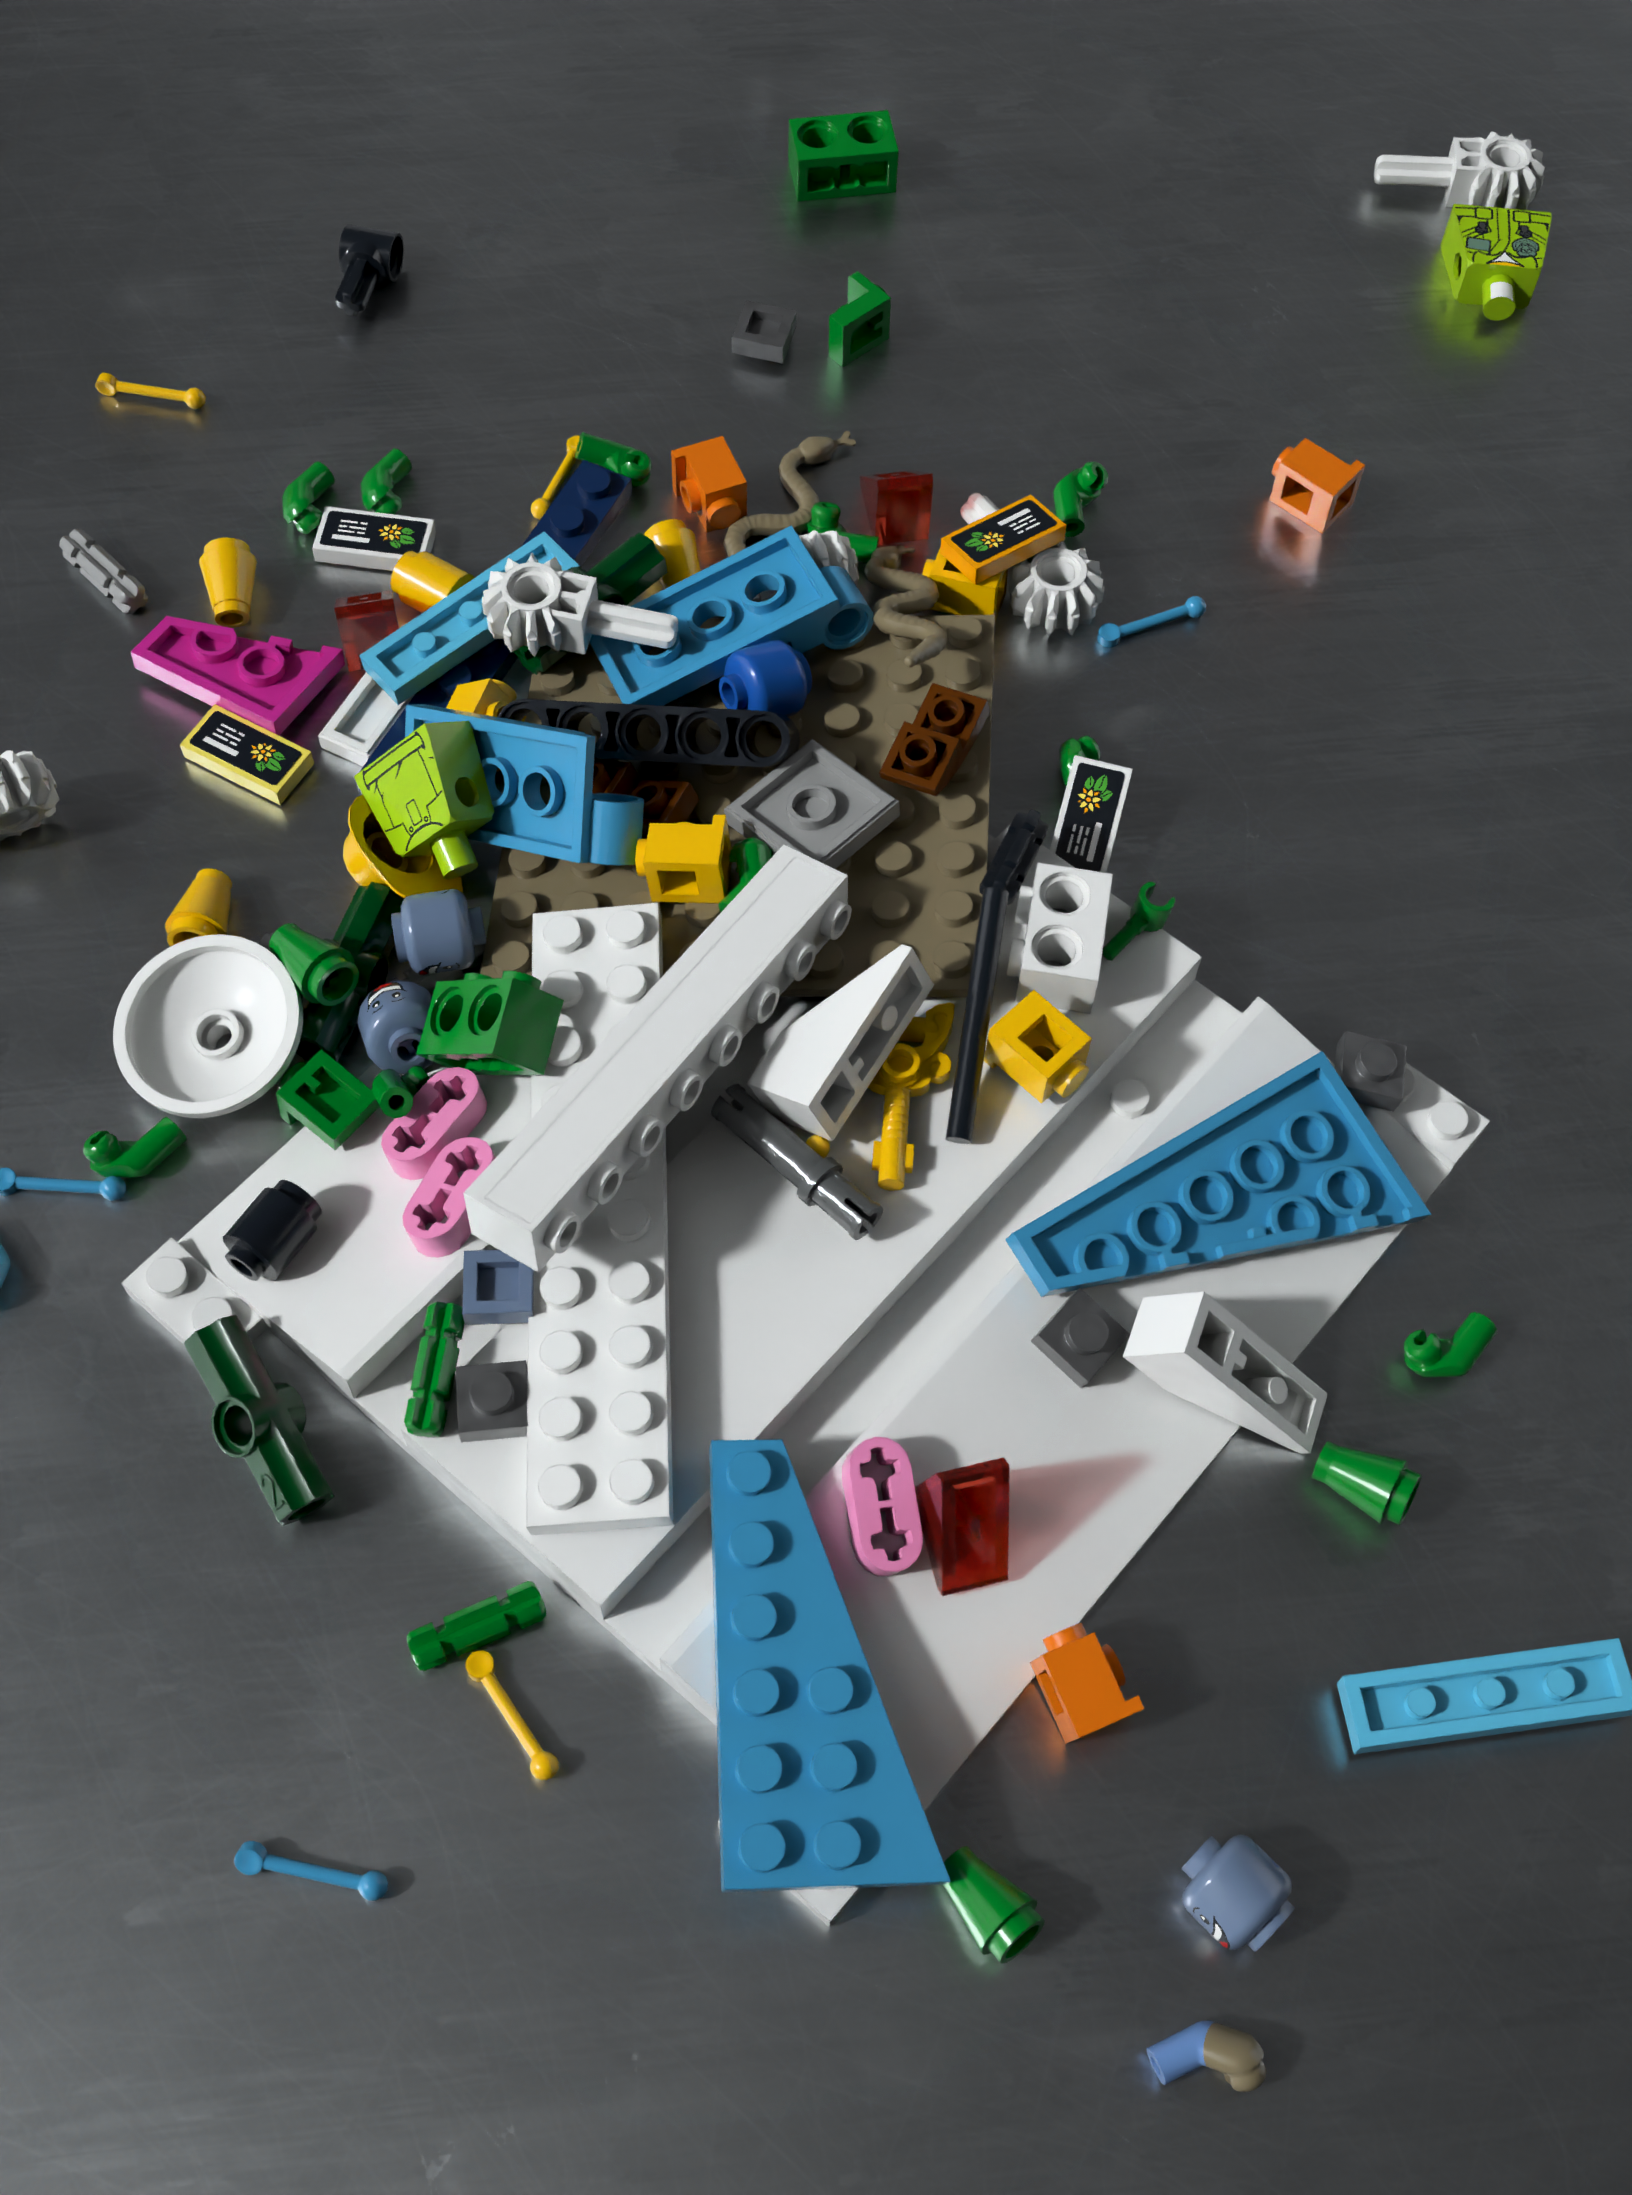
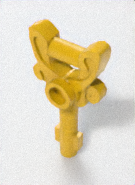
[868,1002,955,1191]

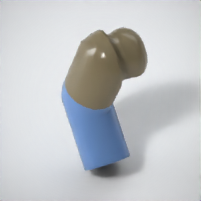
[1146,2020,1267,2092]

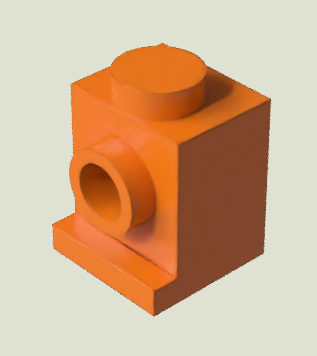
[671,436,747,533]
[1269,438,1366,534]
[1030,1622,1145,1744]

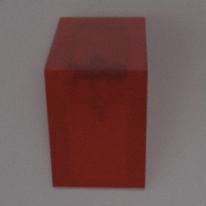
[860,470,933,545]
[334,590,400,672]
[915,1457,1010,1596]

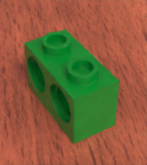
[788,110,899,202]
[416,971,564,1075]

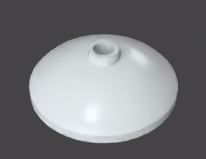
[113,934,303,1118]

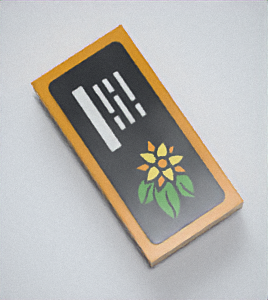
[940,494,1066,585]

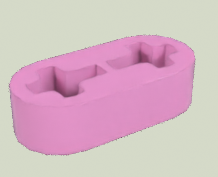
[381,1067,488,1180]
[403,1137,496,1258]
[842,1437,923,1577]

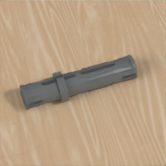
[711,1083,883,1240]

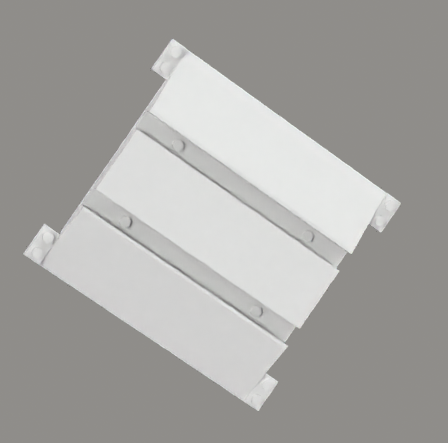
[121,823,1490,1927]

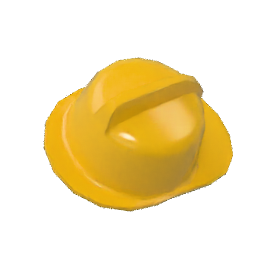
[343,794,463,899]

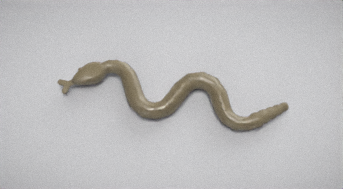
[723,431,856,557]
[864,545,947,667]

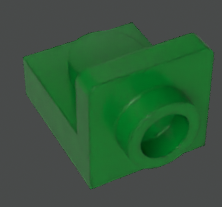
[829,271,891,368]
[276,1049,380,1150]

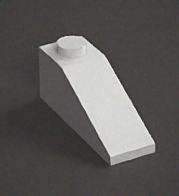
[747,945,934,1141]
[1123,1291,1328,1454]

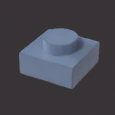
[462,1250,534,1325]

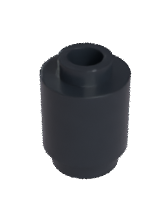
[223,1180,322,1281]

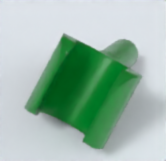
[1102,882,1176,961]

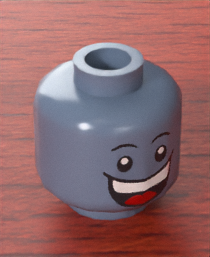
[391,889,487,975]
[357,980,434,1074]
[1181,1835,1295,1952]

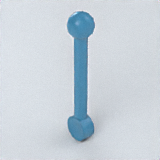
[1097,596,1206,648]
[0,1167,127,1201]
[234,1841,388,1901]

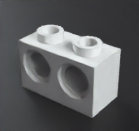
[1006,862,1113,1014]

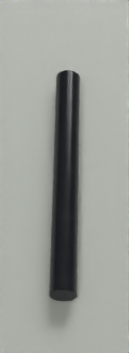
[945,887,1009,1144]

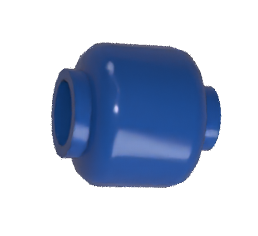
[719,640,812,725]

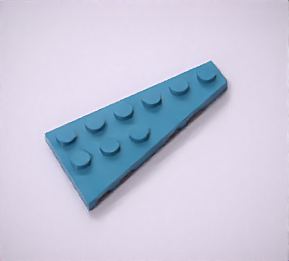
[1005,1051,1432,1297]
[709,1439,951,1893]

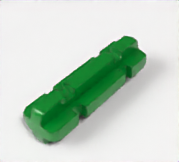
[404,1301,465,1438]
[406,1581,546,1671]

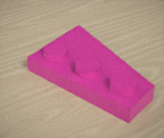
[131,616,345,735]

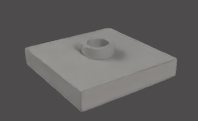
[724,739,900,869]

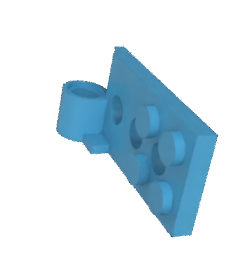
[590,525,874,706]
[405,704,644,865]

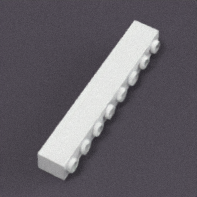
[463,845,852,1273]

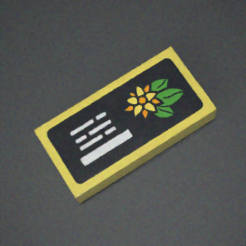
[180,704,314,805]

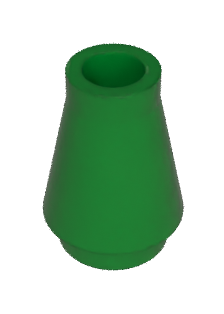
[269,923,359,1006]
[1312,1441,1422,1525]
[942,1846,1045,1964]

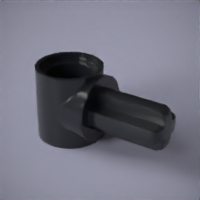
[335,224,404,317]

